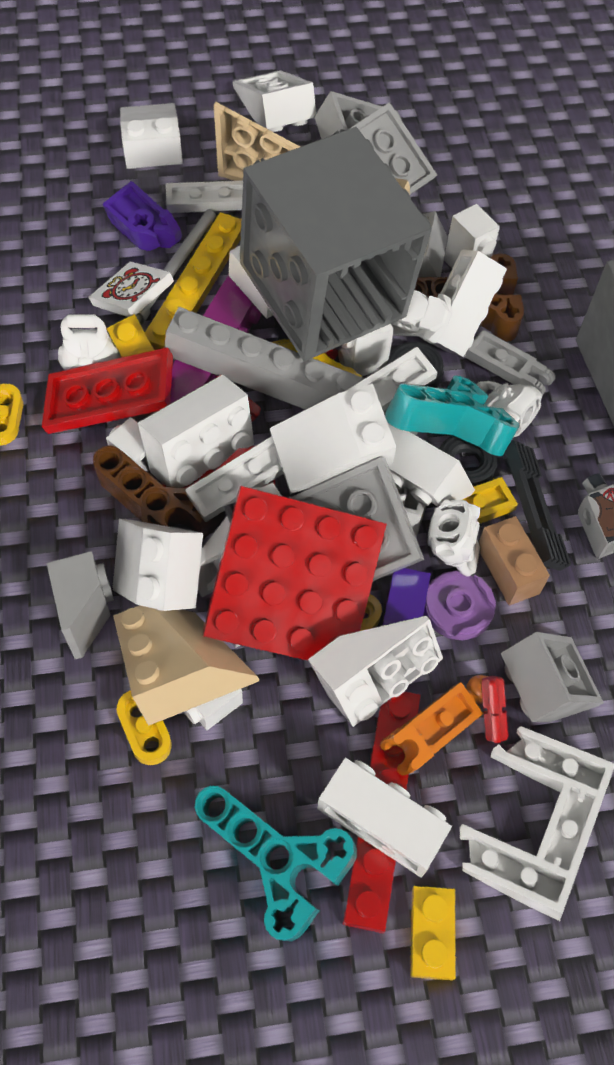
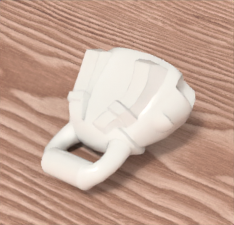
[58,314,120,370]
[476,381,542,437]
[428,500,480,577]

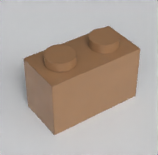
[479,516,550,606]

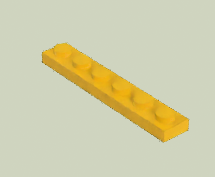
[145,212,242,350]

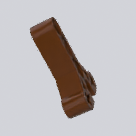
[414,253,524,342]
[93,446,223,539]

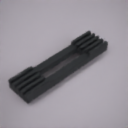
[505,440,571,571]

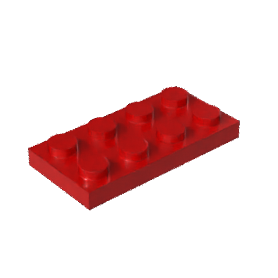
[42,347,173,434]

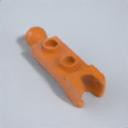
[380,675,488,775]

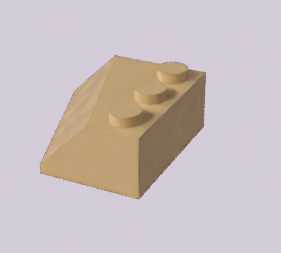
[214,102,300,181]
[113,605,259,726]

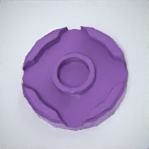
[424,570,496,641]

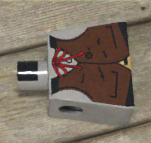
[578,473,614,559]

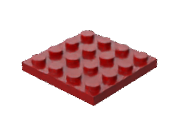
[202,486,387,661]

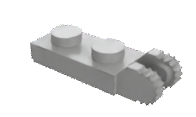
[464,330,556,396]

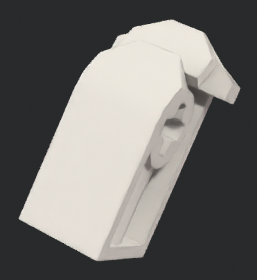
[391,290,452,344]

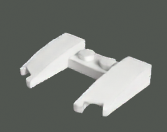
[460,726,614,921]

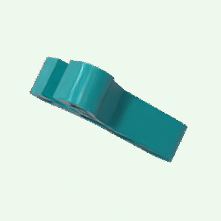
[384,375,520,456]
[195,786,357,941]

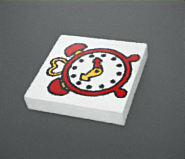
[89,261,174,317]

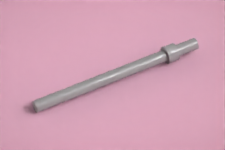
[136,209,216,324]

